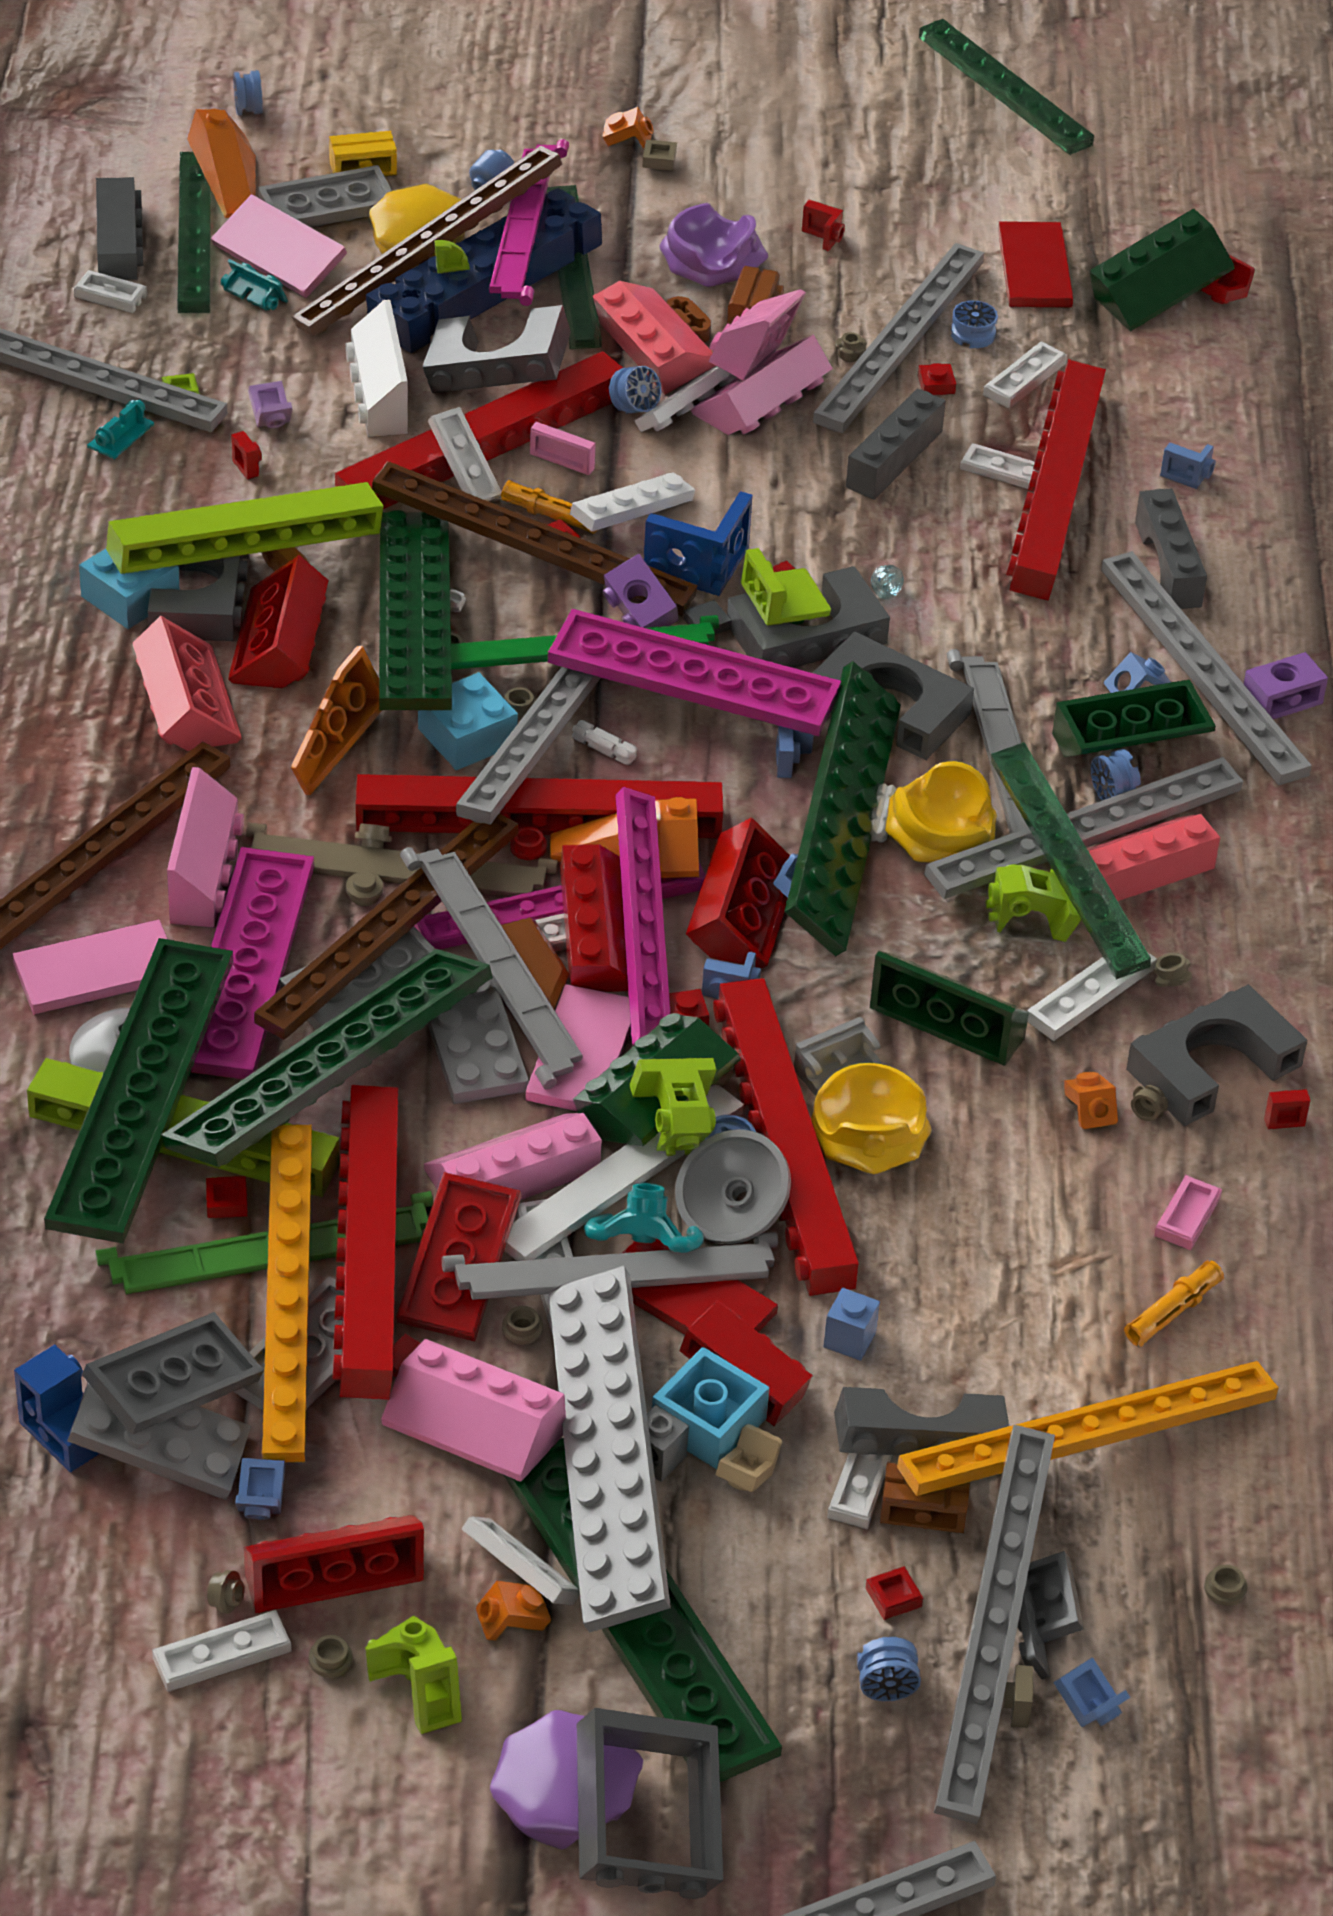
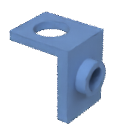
[1104,652,1171,693]

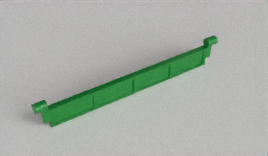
[451,615,719,670]

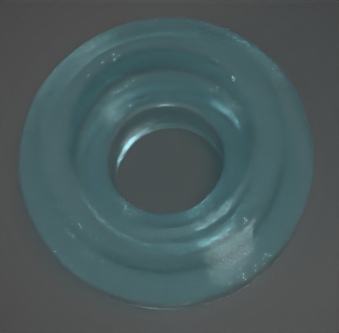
[871,565,904,599]

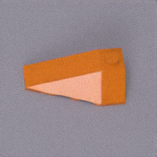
[187,108,256,218]
[291,646,383,795]
[550,797,699,878]

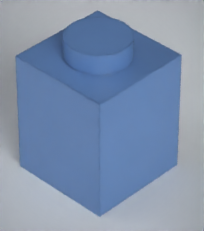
[823,1288,880,1361]

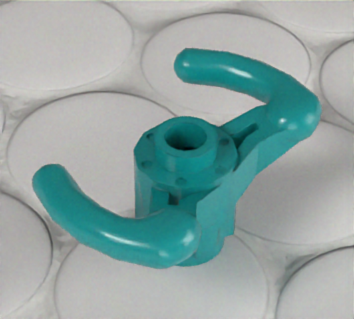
[584,1183,704,1253]

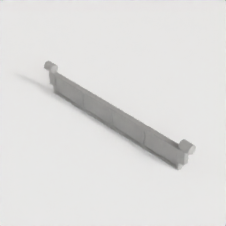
[947,649,1044,834]
[400,847,583,1089]
[442,1232,778,1300]

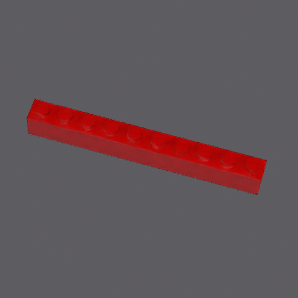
[335,351,623,509]
[1006,359,1106,601]
[355,774,723,839]
[713,978,859,1296]
[332,1085,398,1400]

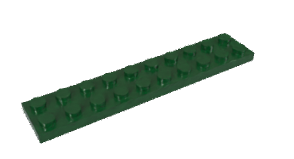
[379,510,452,710]
[785,661,901,957]
[44,938,233,1244]
[162,949,493,1167]
[504,1438,782,1782]

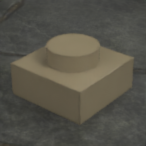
[642,139,677,171]
[1003,1665,1033,1728]

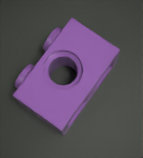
[603,554,679,628]
[1244,652,1328,720]

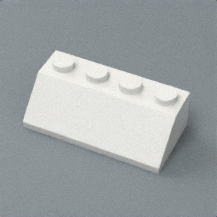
[346,300,408,437]

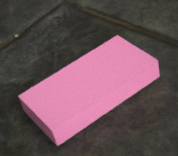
[530,422,595,475]
[1154,1175,1222,1251]

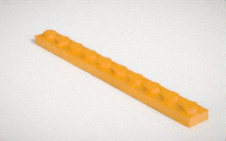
[262,1124,312,1463]
[897,1361,1279,1496]

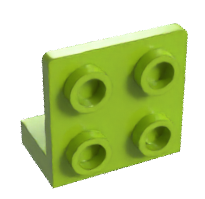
[741,548,831,626]

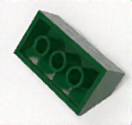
[1089,208,1235,332]
[1052,679,1216,757]
[869,951,1029,1066]
[573,1013,741,1147]

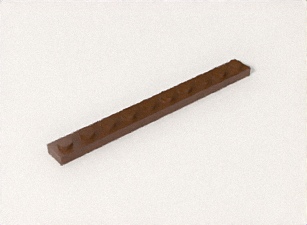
[292,146,563,337]
[372,461,698,616]
[0,741,231,950]
[254,813,518,1040]

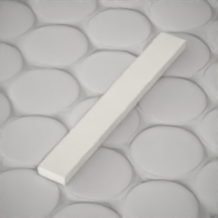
[504,1085,744,1261]

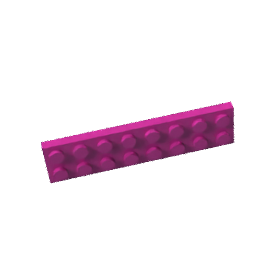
[547,609,841,736]
[191,847,314,1079]

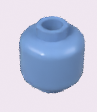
[469,149,514,190]

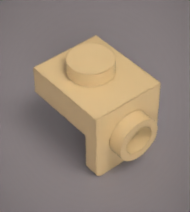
[715,1424,782,1492]

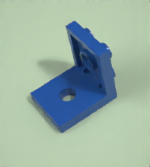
[643,491,753,596]

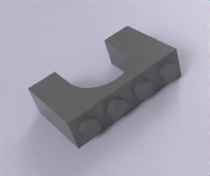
[423,305,571,393]
[148,554,250,641]
[727,566,890,668]
[813,631,974,760]
[1126,984,1308,1127]

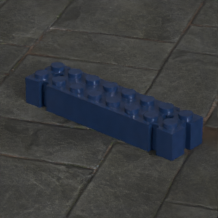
[366,188,602,353]

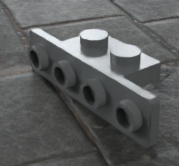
[1017,1551,1084,1680]

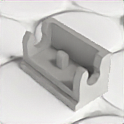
[794,1017,882,1096]

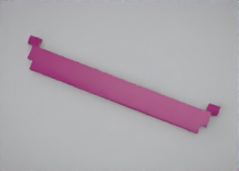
[489,139,569,306]

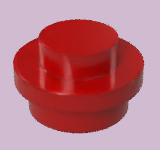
[510,827,547,860]

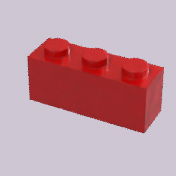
[679,1300,813,1427]

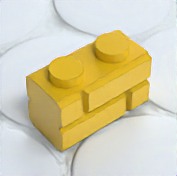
[329,130,397,176]

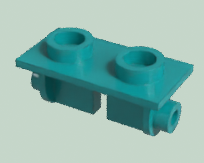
[220,259,288,311]
[87,400,154,460]

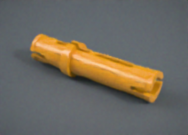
[501,480,597,534]
[1124,1260,1224,1347]

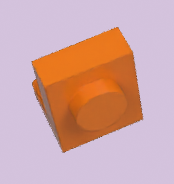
[603,107,654,149]
[1064,1072,1118,1129]
[476,1580,551,1641]

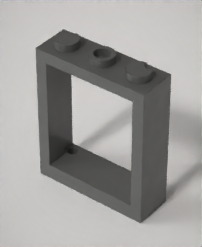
[576,1708,723,1899]

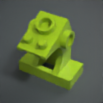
[985,862,1083,942]
[630,1058,717,1156]
[365,1615,462,1734]

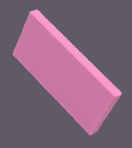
[211,194,347,298]
[13,920,167,1015]
[525,984,631,1111]

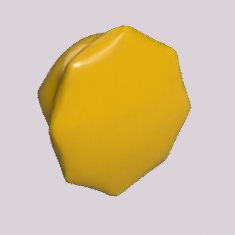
[369,184,465,267]
[885,761,997,863]
[811,1063,932,1175]

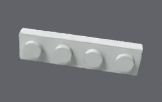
[634,366,737,432]
[570,472,695,532]
[1027,939,1157,1041]

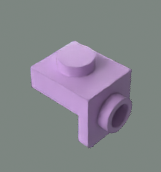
[248,381,292,428]

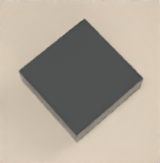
[684,600,732,635]

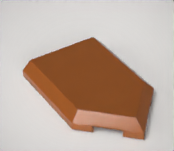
[501,917,569,1010]

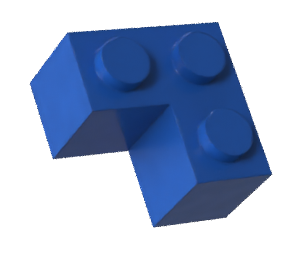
[14,1344,100,1473]

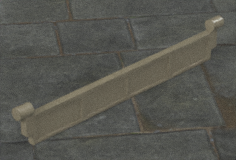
[246,822,558,897]

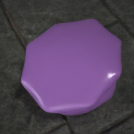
[659,203,769,287]
[490,1710,643,1850]

